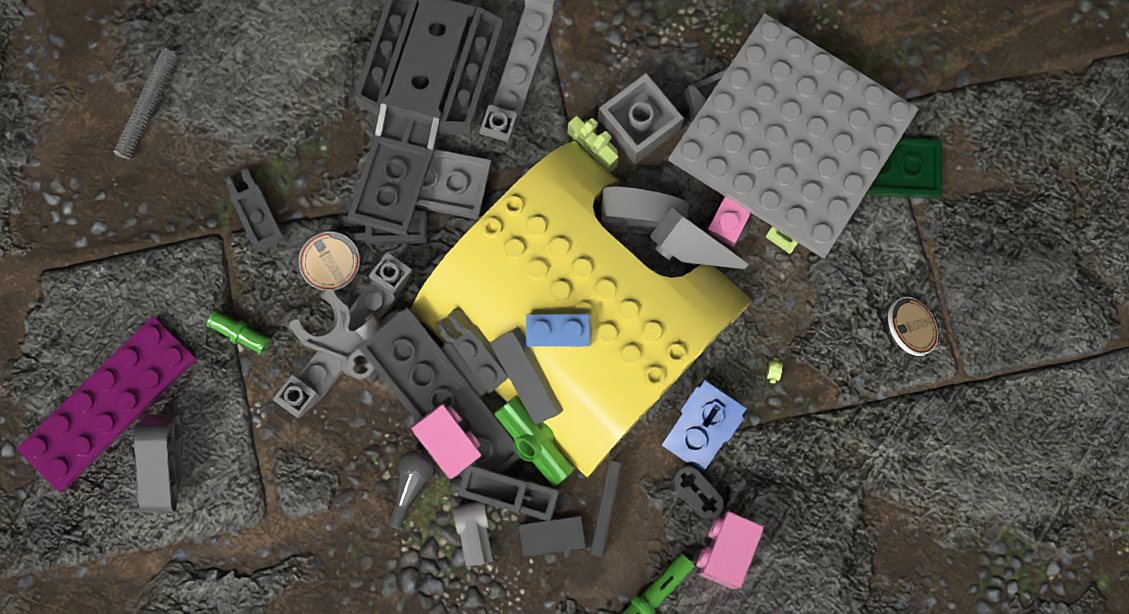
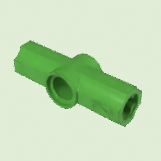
[494,396,574,487]

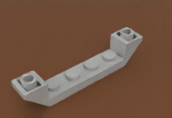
[480,0,557,142]
[273,252,412,419]

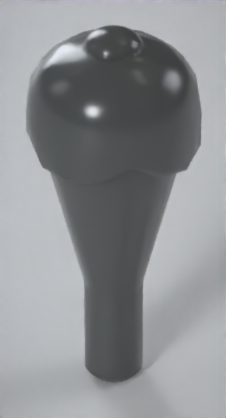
[388,450,434,529]

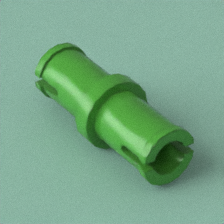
[206,309,271,355]

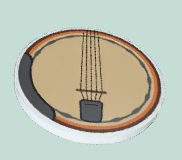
[888,297,938,356]

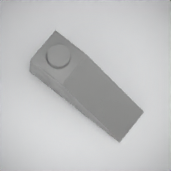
[650,207,748,269]

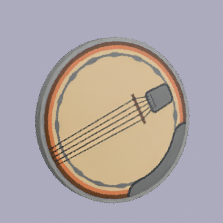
[298,231,360,290]

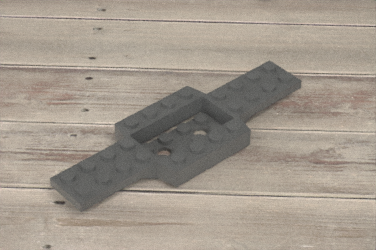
[348,0,504,237]

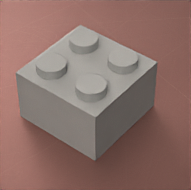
[598,74,684,165]

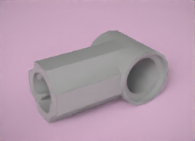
[453,501,493,567]

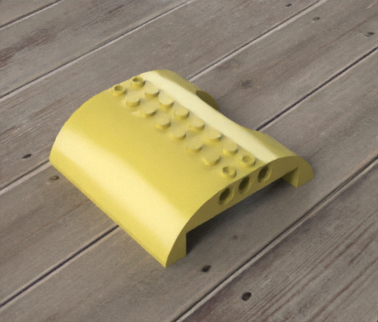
[411,142,753,478]

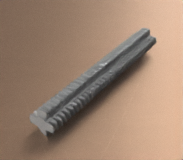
[113,48,178,160]

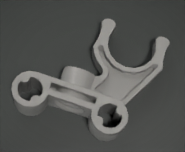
[286,289,420,379]

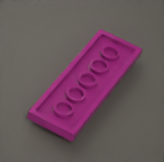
[16,316,198,493]

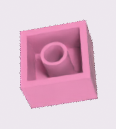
[696,512,764,589]

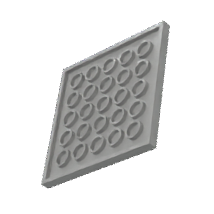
[668,14,919,259]

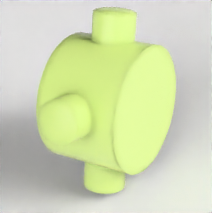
[767,358,783,384]

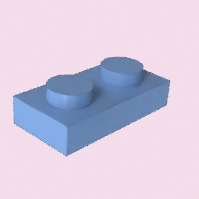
[526,314,592,347]

